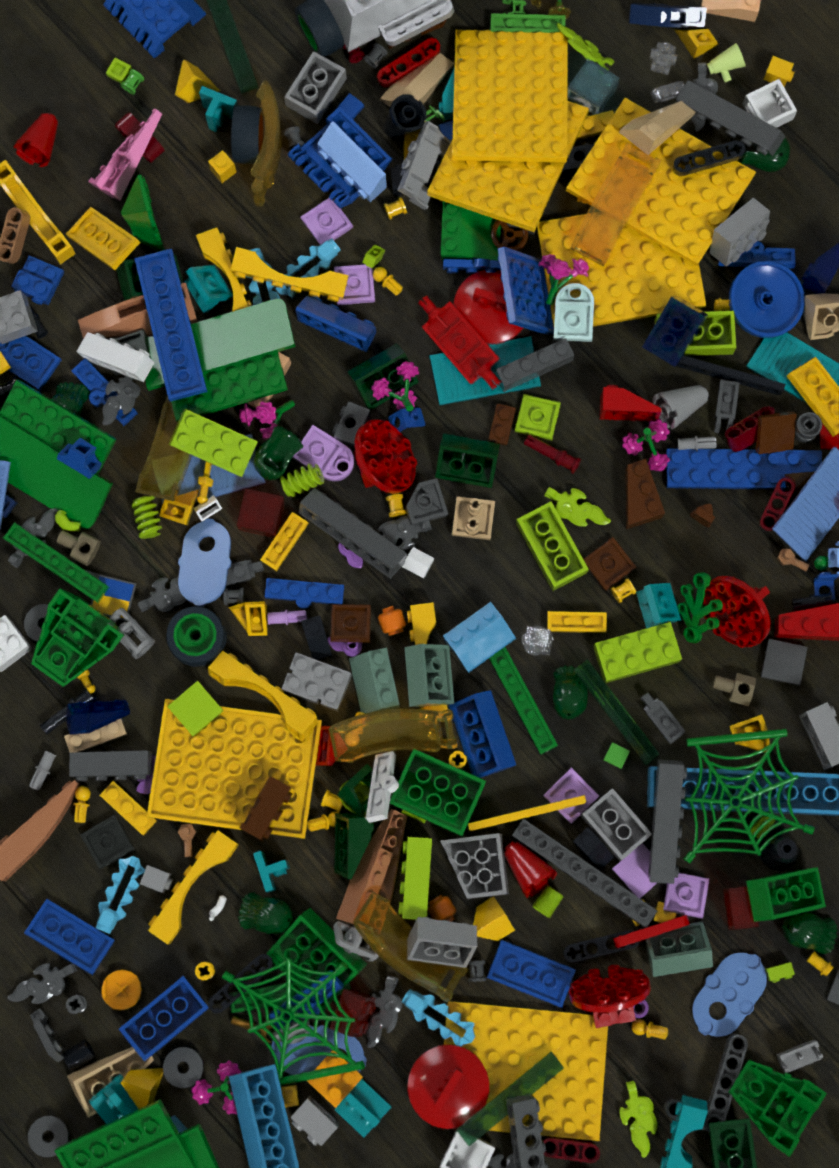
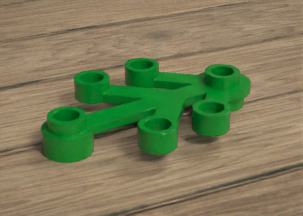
[677,572,723,643]

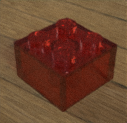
[237,488,285,538]
[723,886,761,930]
[330,989,376,1037]

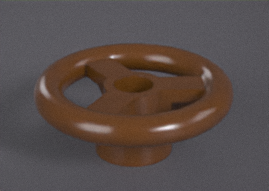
[491,220,528,251]

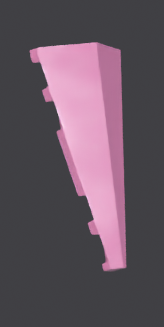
[88,109,162,201]

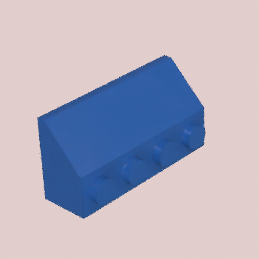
[296,296,376,352]
[449,690,516,778]

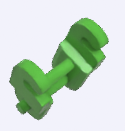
[502,0,526,14]
[426,106,445,122]

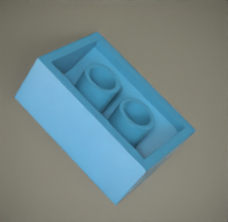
[443,602,516,673]

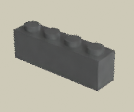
[496,338,574,392]
[69,751,152,781]

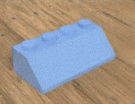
[317,122,387,202]

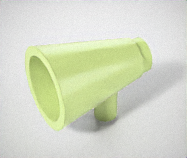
[707,43,746,83]

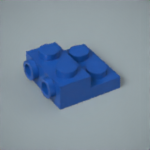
[11,256,64,305]

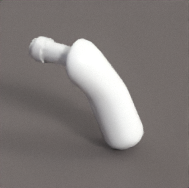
[209,895,227,921]

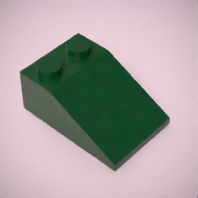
[116,255,183,301]
[334,813,374,879]
[709,1118,757,1168]

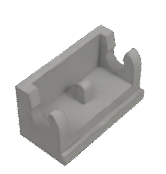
[776,1040,823,1073]

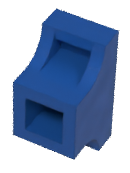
[57,438,102,479]

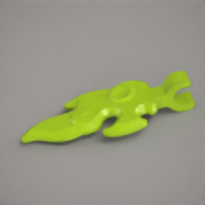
[557,23,614,73]
[544,487,611,527]
[620,1081,657,1158]

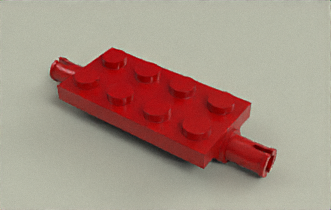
[418,295,501,390]

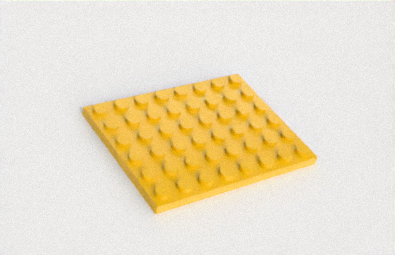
[452,30,568,162]
[566,98,756,266]
[427,101,589,232]
[537,211,706,326]
[147,699,322,839]
[444,1001,608,1141]

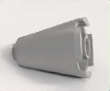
[653,385,709,429]

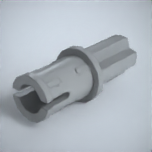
[678,436,717,451]
[29,751,56,790]

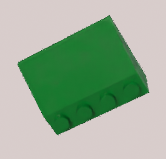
[441,201,501,263]
[389,748,486,836]
[267,908,367,1011]

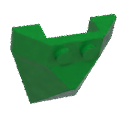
[121,174,164,252]
[31,588,124,687]
[729,1060,827,1157]

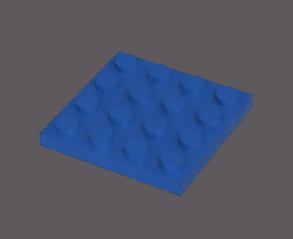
[498,247,554,335]

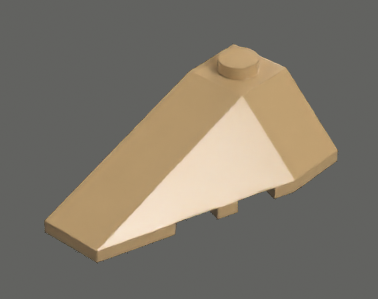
[380,53,455,107]
[619,101,696,155]
[803,293,839,340]
[67,1047,154,1118]

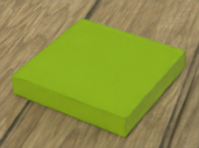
[515,394,561,440]
[167,681,223,737]

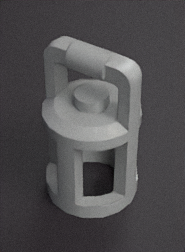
[110,608,155,659]
[333,921,383,962]

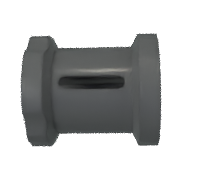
[363,43,388,68]
[284,126,304,151]
[223,588,245,605]
[468,960,486,982]
[66,995,87,1014]

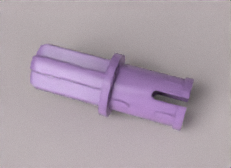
[267,610,307,625]

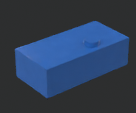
[119,976,209,1062]

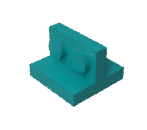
[199,86,238,132]
[184,265,233,313]
[636,583,681,628]
[253,851,290,893]
[88,1074,138,1124]
[334,1079,392,1138]

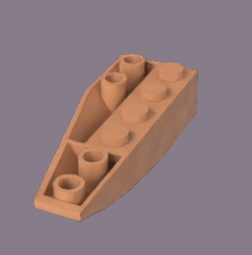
[78,282,198,339]
[0,780,80,882]
[336,809,407,934]

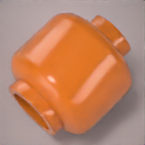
[378,606,406,636]
[427,895,457,922]

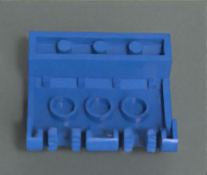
[104,0,206,58]
[288,107,392,208]

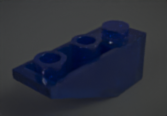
[66,699,130,735]

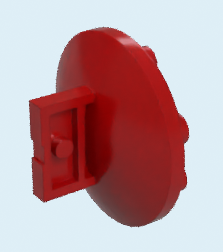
[454,270,523,344]
[353,419,417,494]
[702,576,770,648]
[569,965,651,1028]
[408,1044,489,1129]

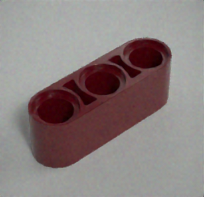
[115,112,165,163]
[725,406,776,452]
[760,476,796,531]
[542,1136,600,1163]

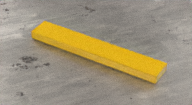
[468,795,586,831]

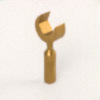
[231,1016,277,1042]

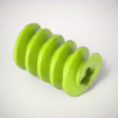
[280,463,324,497]
[132,496,162,539]

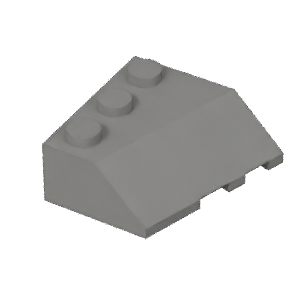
[440,833,509,899]

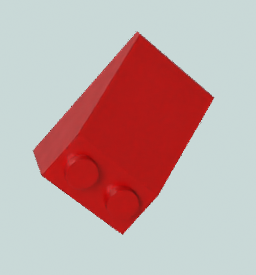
[600,385,662,421]

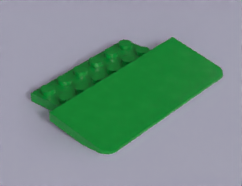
[145,298,296,423]
[0,380,117,528]
[55,1100,219,1168]

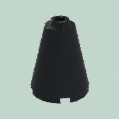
[384,94,427,138]
[759,831,799,871]

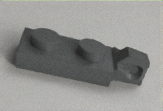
[226,560,264,587]
[640,693,686,744]
[30,1008,64,1062]

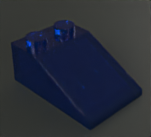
[802,243,839,294]
[642,295,708,367]

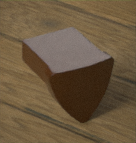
[690,504,715,528]

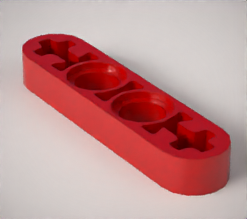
[377,38,440,87]
[613,915,690,948]

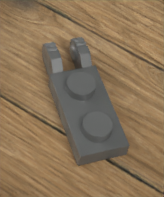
[714,379,740,433]

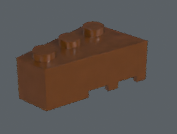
[625,459,665,529]
[240,776,293,841]

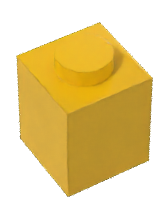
[763,56,795,87]
[208,150,237,183]

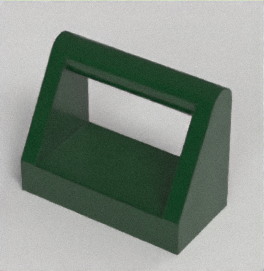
[337,764,373,815]

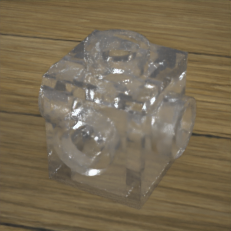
[650,42,678,75]
[522,626,553,656]

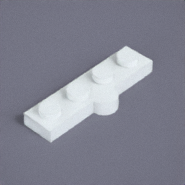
[366,751,399,823]

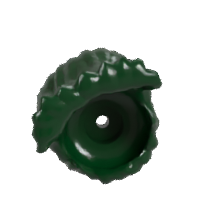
[738,138,790,172]
[52,382,90,417]
[253,426,303,480]
[553,665,590,720]
[238,892,294,934]
[782,912,838,955]

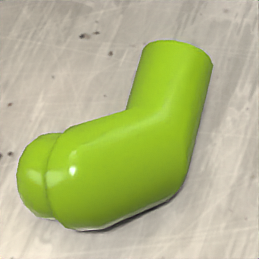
[55,510,81,532]

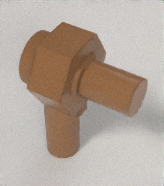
[777,549,809,571]
[178,824,196,857]

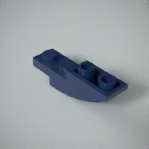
[629,3,706,28]

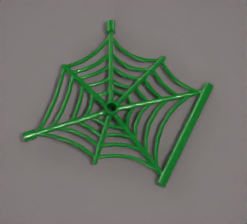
[683,729,815,864]
[222,958,365,1086]

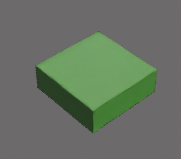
[603,742,630,769]

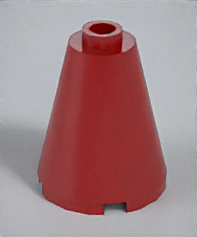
[14,113,58,167]
[504,842,557,898]

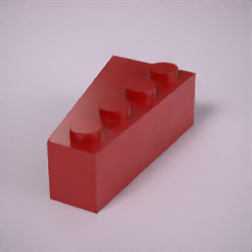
[774,603,839,641]

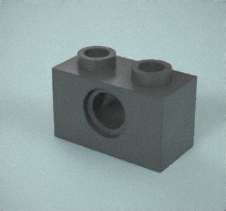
[332,401,371,449]

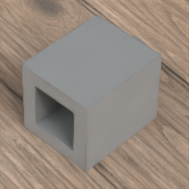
[140,865,173,893]

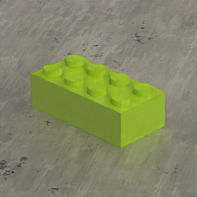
[654,311,736,357]
[168,409,258,477]
[516,502,589,591]
[593,622,682,684]
[399,837,432,920]

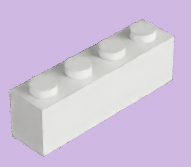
[76,332,155,382]

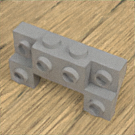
[398,121,451,210]

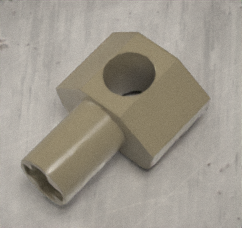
[57,531,101,566]
[712,673,756,706]

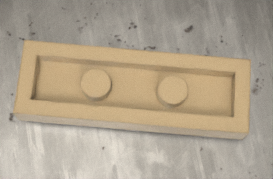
[64,716,127,753]

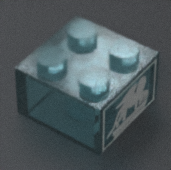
[567,58,620,115]

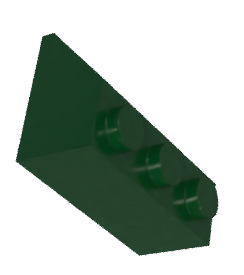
[347,344,419,410]
[435,433,500,488]

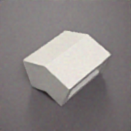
[193,495,222,521]
[402,547,434,578]

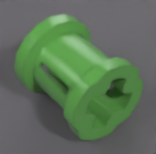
[121,69,145,95]

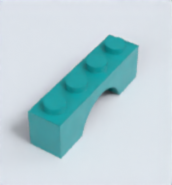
[660,1095,708,1168]

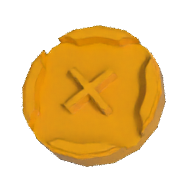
[101,969,142,1011]

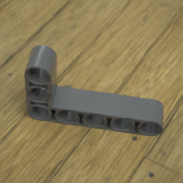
[664,1034,748,1131]

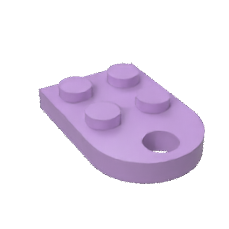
[292,425,354,481]

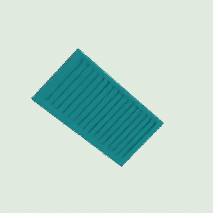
[746,332,839,404]
[429,336,541,405]

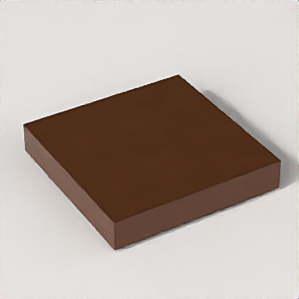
[756,412,797,454]
[583,537,637,592]
[330,604,371,643]

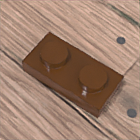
[488,404,516,446]

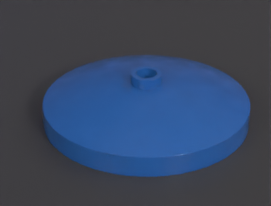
[729,261,805,338]

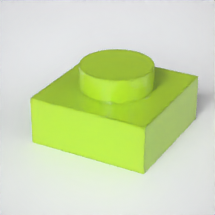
[106,58,132,83]

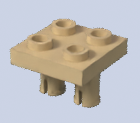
[452,497,495,540]

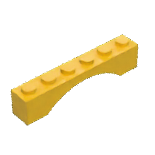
[0,160,76,265]
[196,227,252,312]
[231,247,349,302]
[407,602,449,724]
[208,651,317,742]
[148,830,239,945]

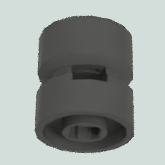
[795,412,822,443]

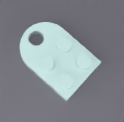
[554,283,594,342]

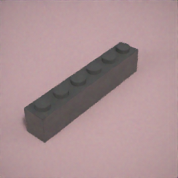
[676,80,785,156]
[299,488,407,579]
[648,759,687,884]

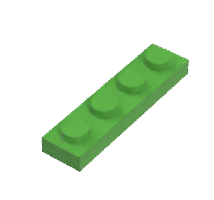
[490,14,565,33]

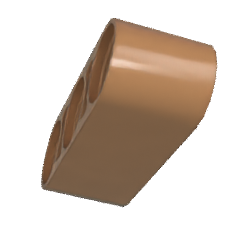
[0,207,30,264]

